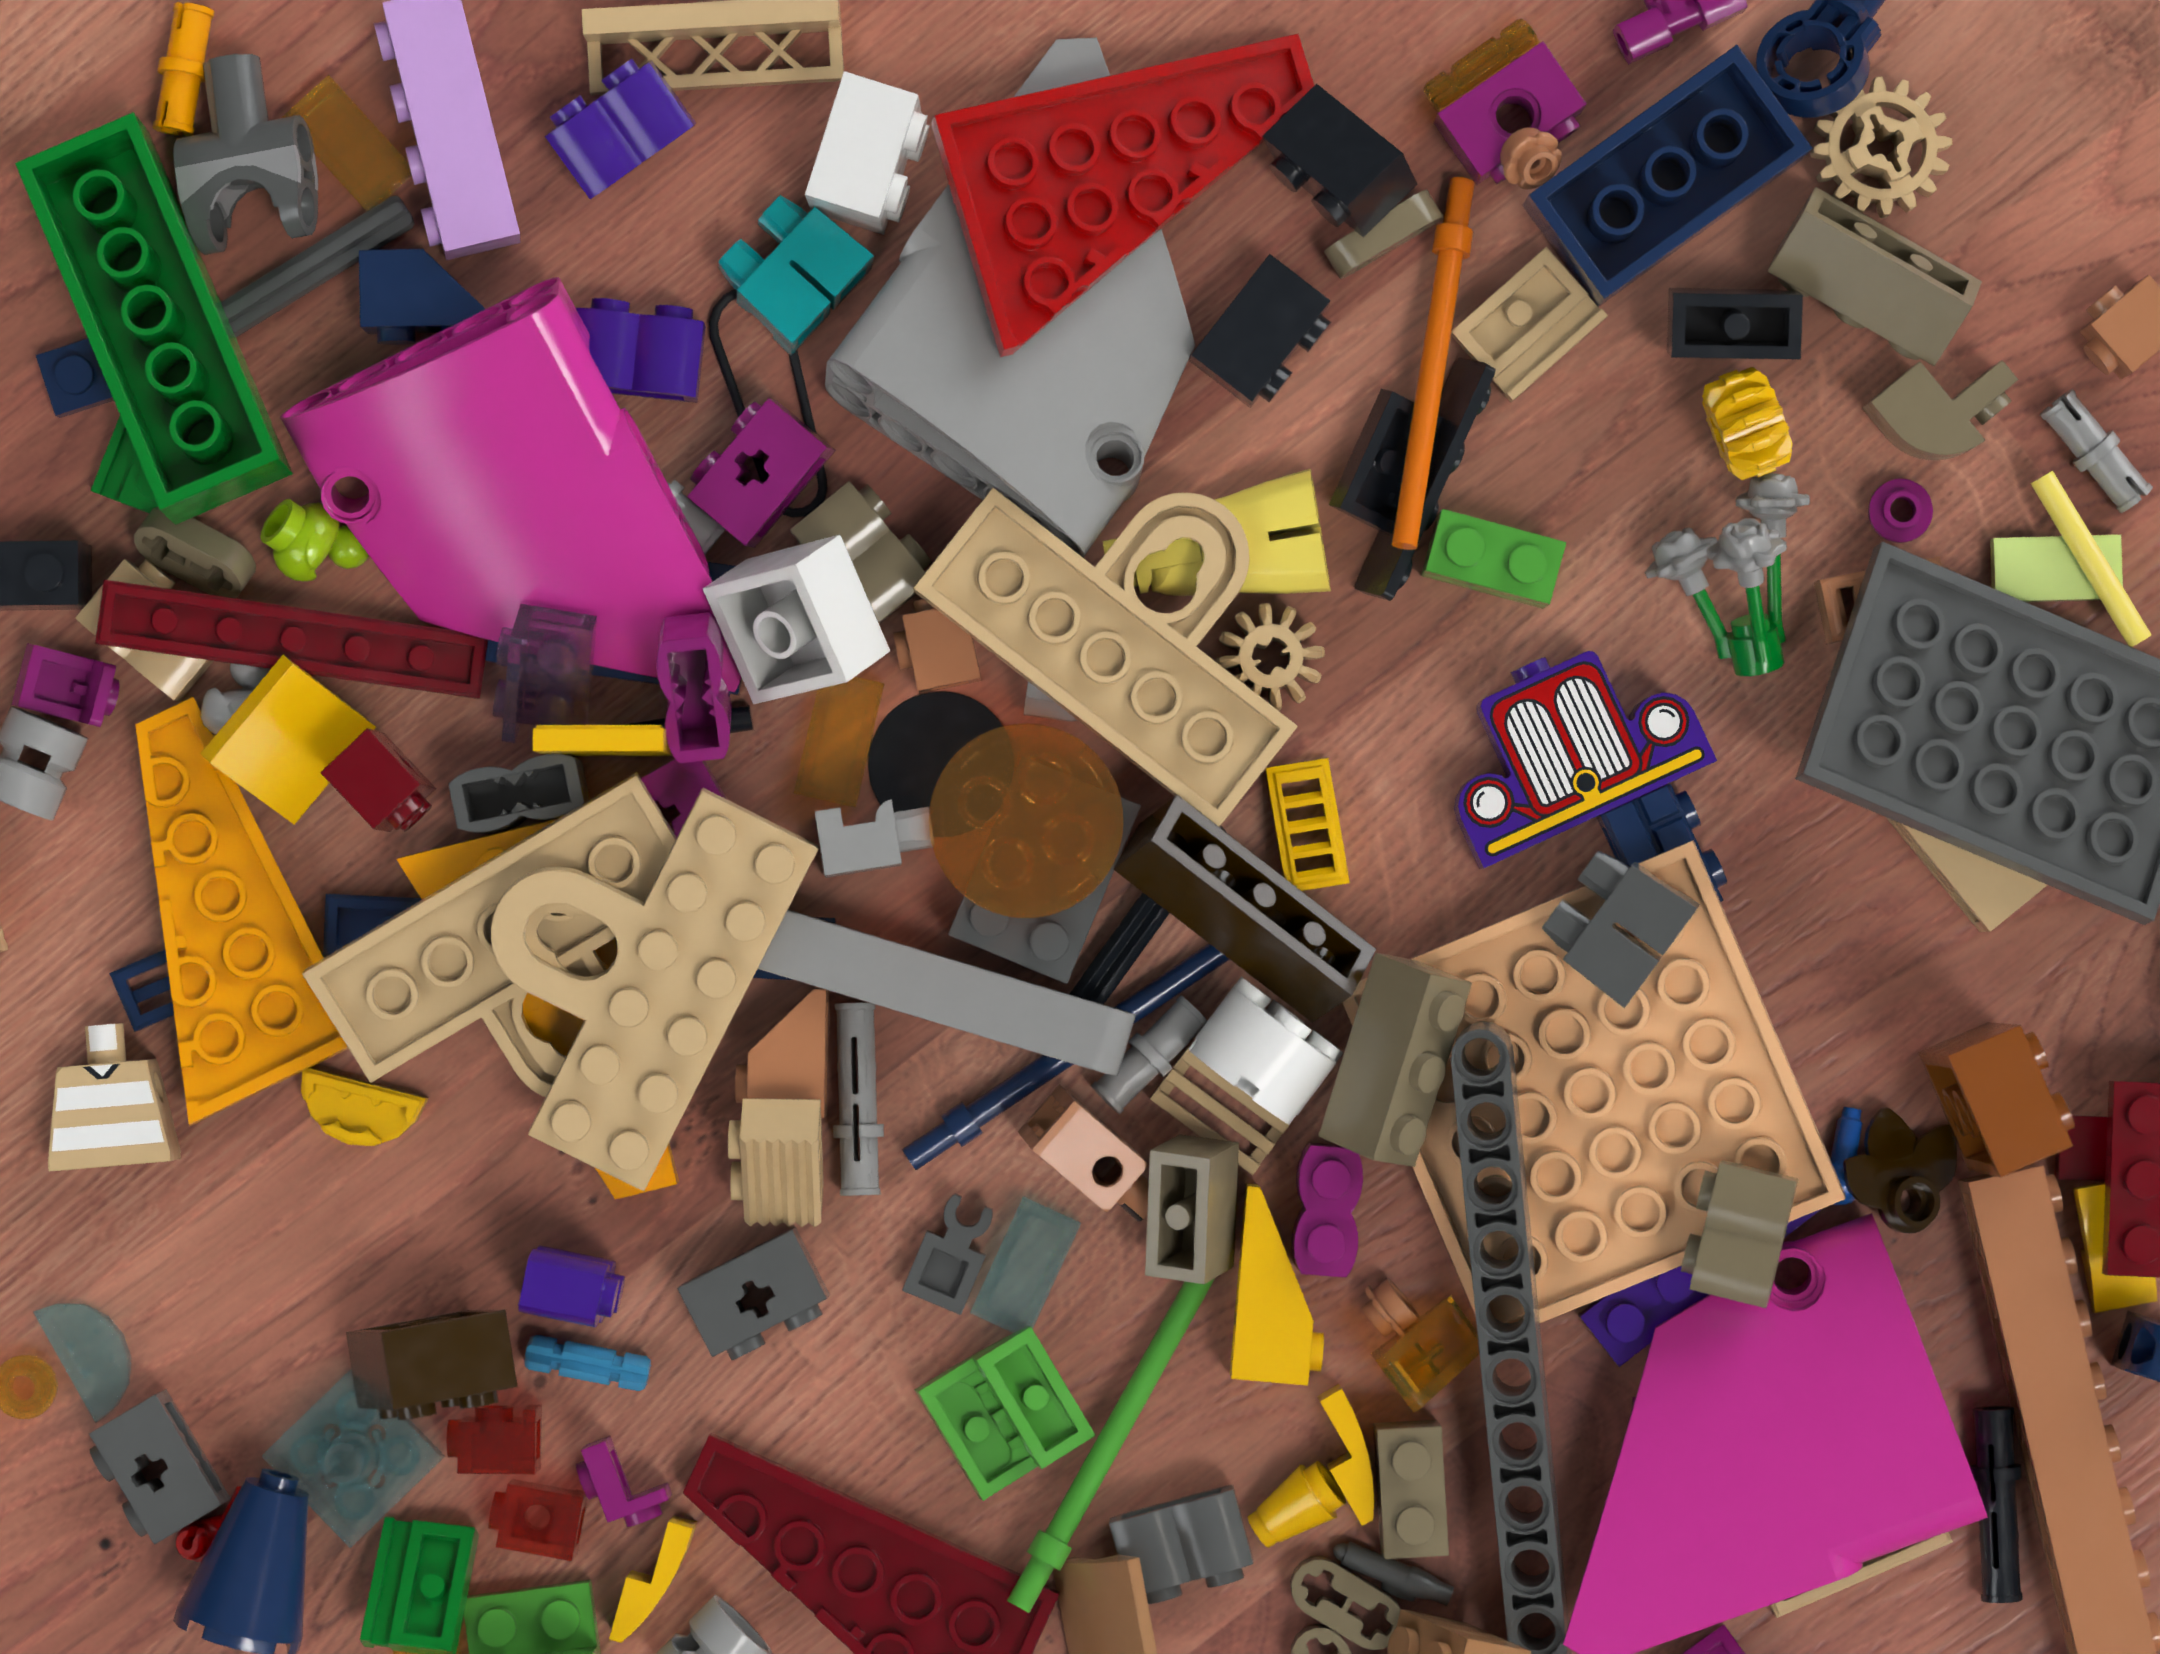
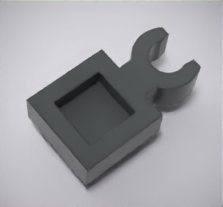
[902,1193,993,1315]

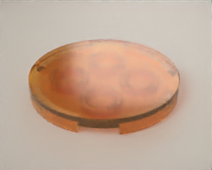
[929,724,1123,918]

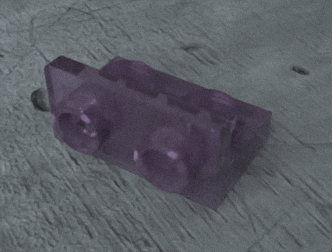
[493,604,597,743]

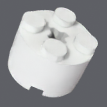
[1189,977,1344,1125]

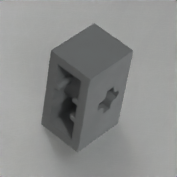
[677,1227,830,1361]
[89,1389,231,1545]

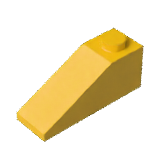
[1229,1183,1324,1386]

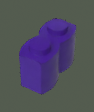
[545,58,696,199]
[576,298,706,403]
[518,1245,625,1328]

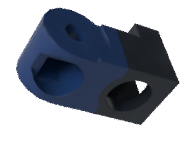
[2111,1311,2160,1382]

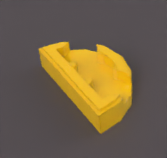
[301,1068,429,1146]

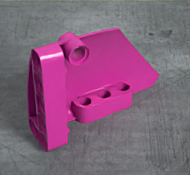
[280,277,742,692]
[1563,1213,1988,1654]

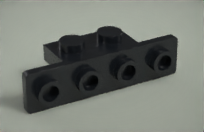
[1329,358,1496,601]

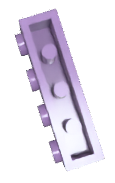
[374,0,520,261]

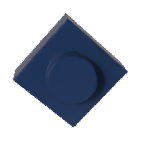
[36,338,114,418]

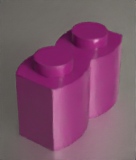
[656,612,732,763]
[1291,1142,1363,1277]

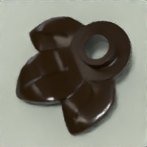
[1843,1108,1957,1234]

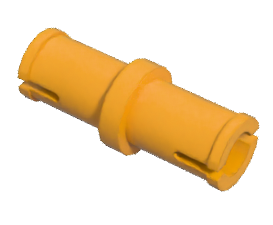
[152,2,215,137]

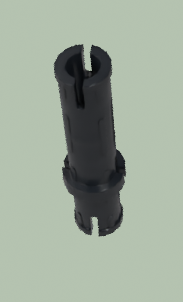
[1970,1406,2023,1603]

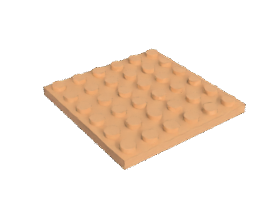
[1342,840,1846,1323]

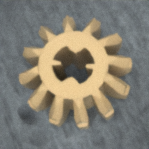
[1216,603,1325,711]

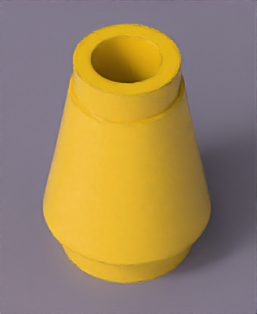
[1247,1461,1346,1548]

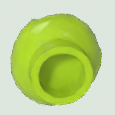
[260,499,369,582]

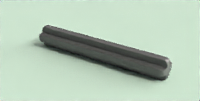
[221,196,415,338]

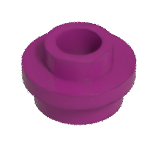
[1868,479,1933,543]

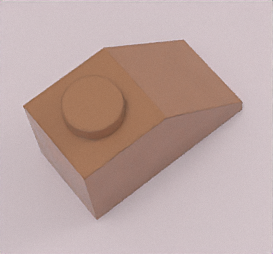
[735,989,829,1118]

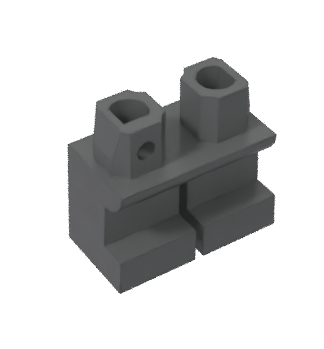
[1542,851,1700,1008]

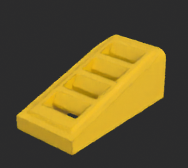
[1265,758,1350,891]

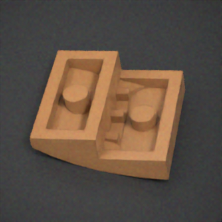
[1053,1554,1157,1654]

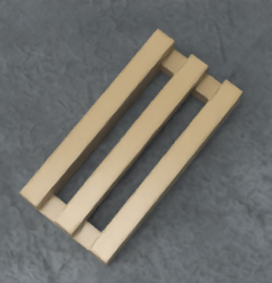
[1150,1048,1290,1175]

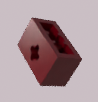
[320,728,436,832]

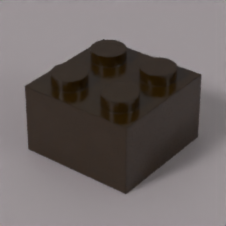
[346,1310,518,1420]

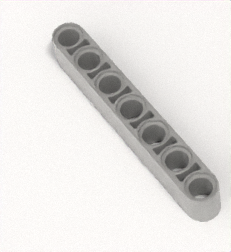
[758,910,1136,1076]

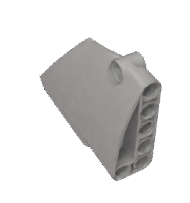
[825,38,1195,557]

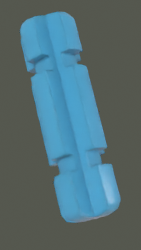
[524,1335,651,1391]

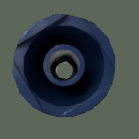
[173,1469,309,1654]

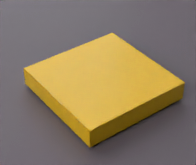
[200,655,376,825]
[533,725,673,756]

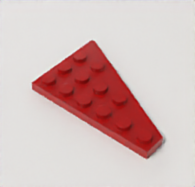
[931,34,1315,357]

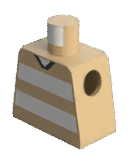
[48,1023,181,1171]

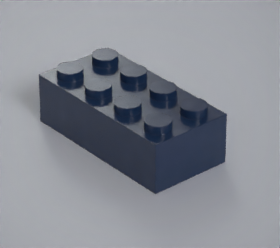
[1522,45,1813,307]

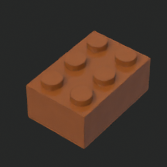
[1918,1022,2075,1177]

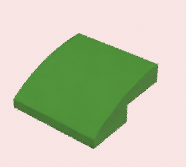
[915,1325,1096,1501]

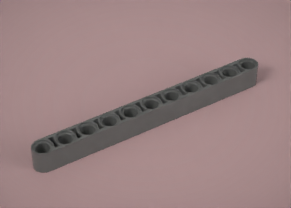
[1451,1021,1572,1654]

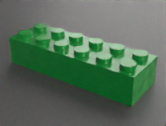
[15,112,293,525]

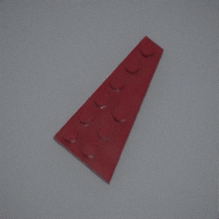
[683,1433,1060,1654]

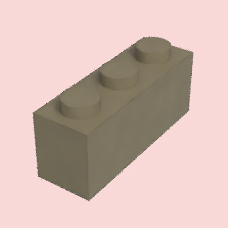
[1768,187,1982,366]
[1319,952,1472,1167]

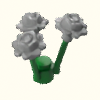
[1645,473,1810,676]

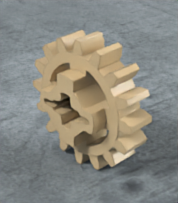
[1810,76,1952,218]

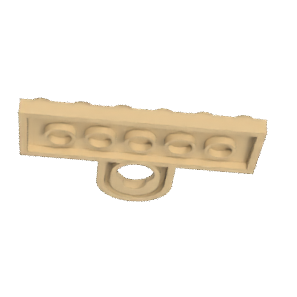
[913,488,1298,827]
[302,772,677,1097]
[491,787,819,1191]

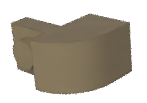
[1862,360,2019,461]

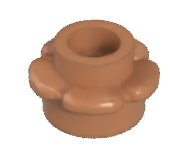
[1500,128,1562,190]
[1362,1278,1420,1337]

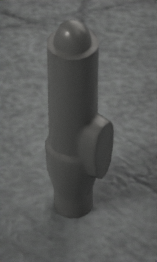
[1333,1541,1454,1606]

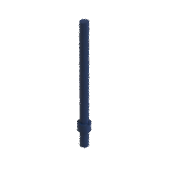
[902,943,1230,1170]

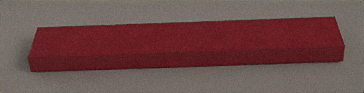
[94,579,488,699]

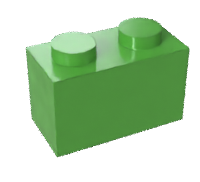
[1421,509,1566,609]

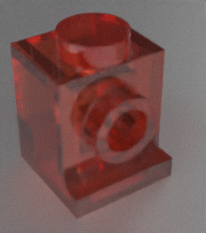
[446,1404,542,1474]
[488,1479,588,1561]

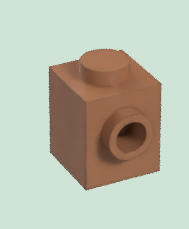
[2079,275,2160,380]
[893,599,982,694]

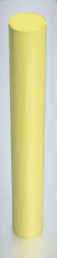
[2031,471,2152,647]

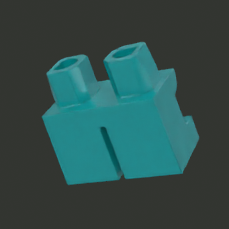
[718,195,874,356]

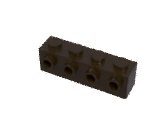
[1113,795,1376,1023]

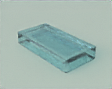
[970,1196,1081,1333]

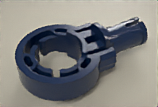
[1756,0,1886,118]

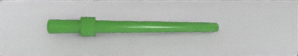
[1007,1278,1215,1613]

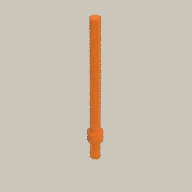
[1392,177,1475,550]

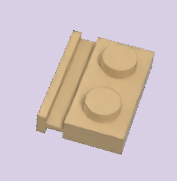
[1451,247,1608,402]

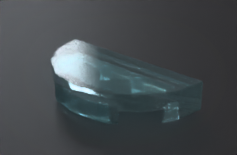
[33,1302,131,1423]

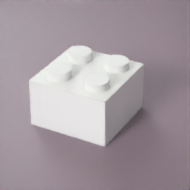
[805,71,929,235]
[702,534,890,704]

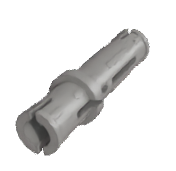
[833,1003,884,1196]

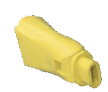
[1103,469,1331,596]

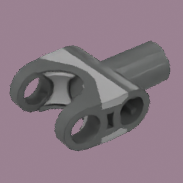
[173,54,318,255]

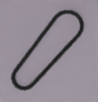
[709,289,828,518]

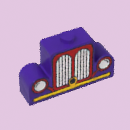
[1454,651,1717,869]

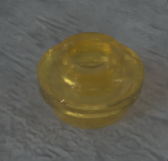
[0,1355,58,1419]

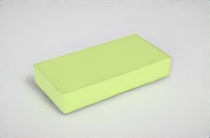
[1990,535,2123,602]

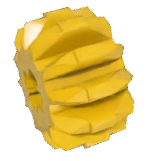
[1702,367,1793,480]

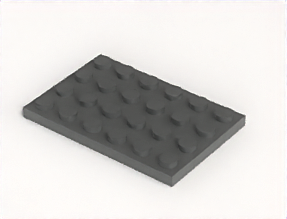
[1795,541,2160,925]

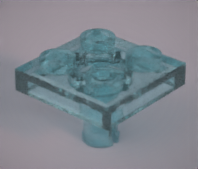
[261,1369,445,1548]

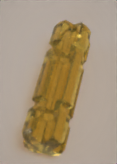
[1423,19,1540,112]

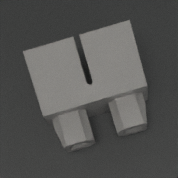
[815,799,935,878]

